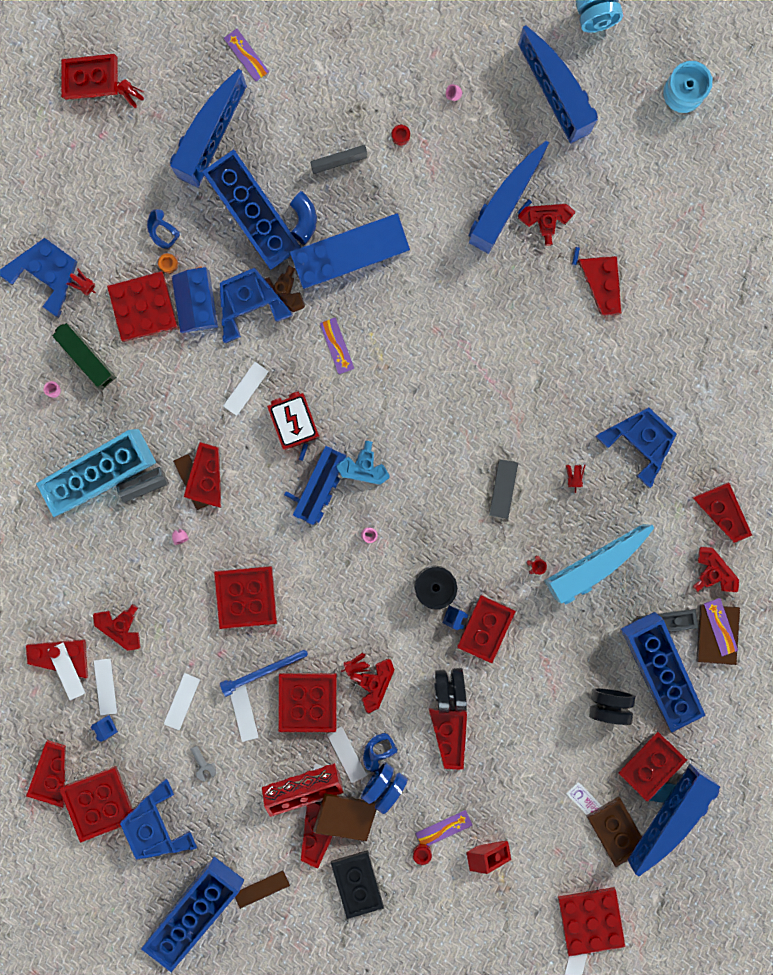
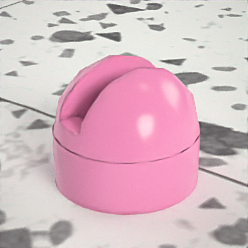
[446,84,463,101]
[43,381,61,398]
[361,527,378,543]
[172,529,189,545]

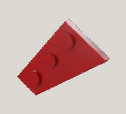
[184,442,221,508]
[692,482,753,543]
[26,639,88,678]
[429,708,467,770]
[26,740,66,808]
[301,802,333,869]

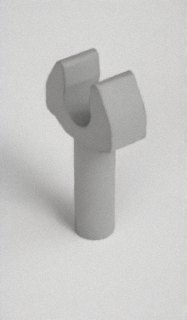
[190,745,216,782]

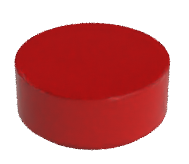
[391,124,411,146]
[413,844,432,865]

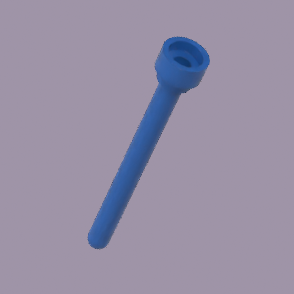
[220,650,308,697]

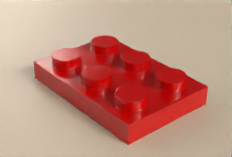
[61,54,118,100]
[457,595,516,663]
[618,732,687,802]

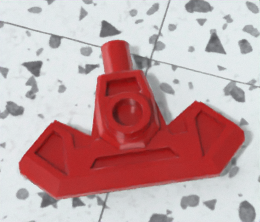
[518,204,575,246]
[692,547,739,593]
[93,604,141,651]
[350,658,395,713]

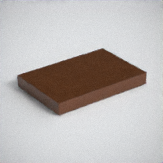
[696,604,740,665]
[313,793,377,841]
[586,797,642,868]

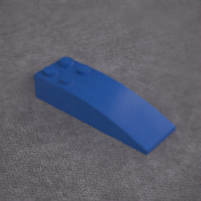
[518,25,598,144]
[170,69,247,188]
[468,141,549,254]
[202,149,301,270]
[290,213,410,289]
[621,612,706,733]
[628,763,720,876]
[141,856,244,972]

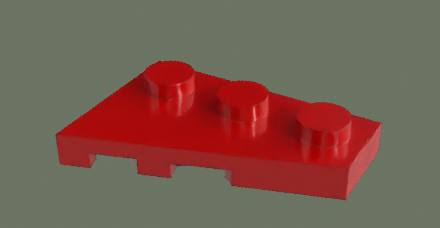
[578,256,622,316]

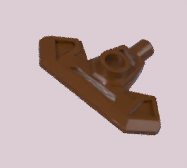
[265,265,305,312]

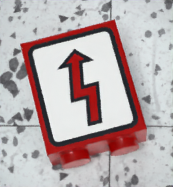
[267,391,320,450]

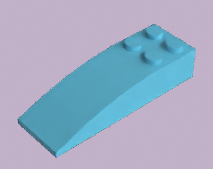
[36,429,156,517]
[544,524,654,604]

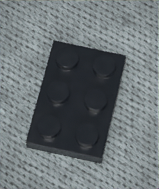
[331,850,384,919]

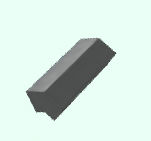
[116,467,169,503]

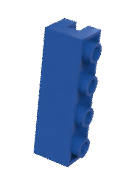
[293,446,347,525]

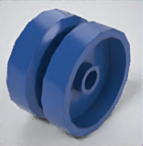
[361,762,408,814]

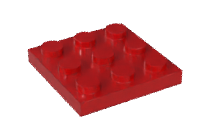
[107,271,178,342]
[214,566,278,629]
[278,673,337,732]
[59,766,133,843]
[558,887,626,956]

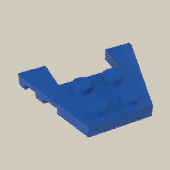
[0,238,77,318]
[220,268,293,343]
[595,408,677,488]
[120,778,197,860]

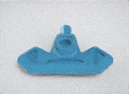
[336,441,390,485]

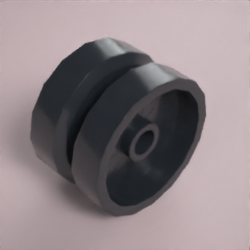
[414,565,458,610]
[434,668,467,713]
[589,688,636,725]

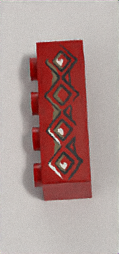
[262,763,344,817]

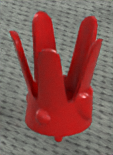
[118,79,144,108]
[66,268,96,296]
[565,465,586,493]
[527,555,547,575]
[341,652,370,676]

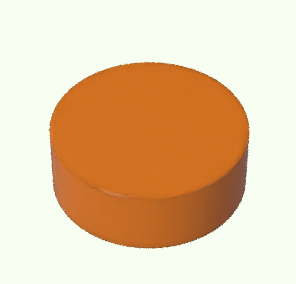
[158,253,178,274]

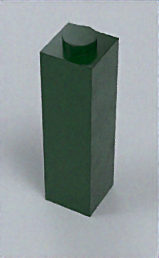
[52,323,117,390]

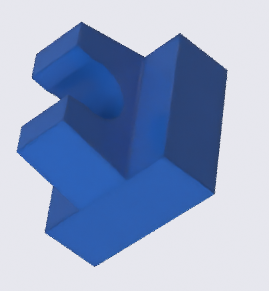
[442,605,468,630]
[91,715,118,742]

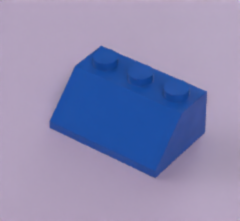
[172,267,218,333]

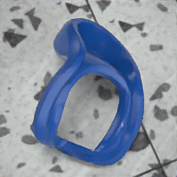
[147,209,180,249]
[363,733,398,772]

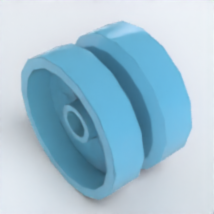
[576,0,624,33]
[663,61,713,113]

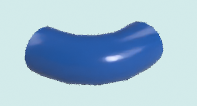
[290,191,317,245]

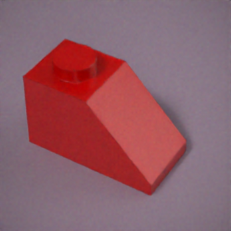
[466,840,511,874]

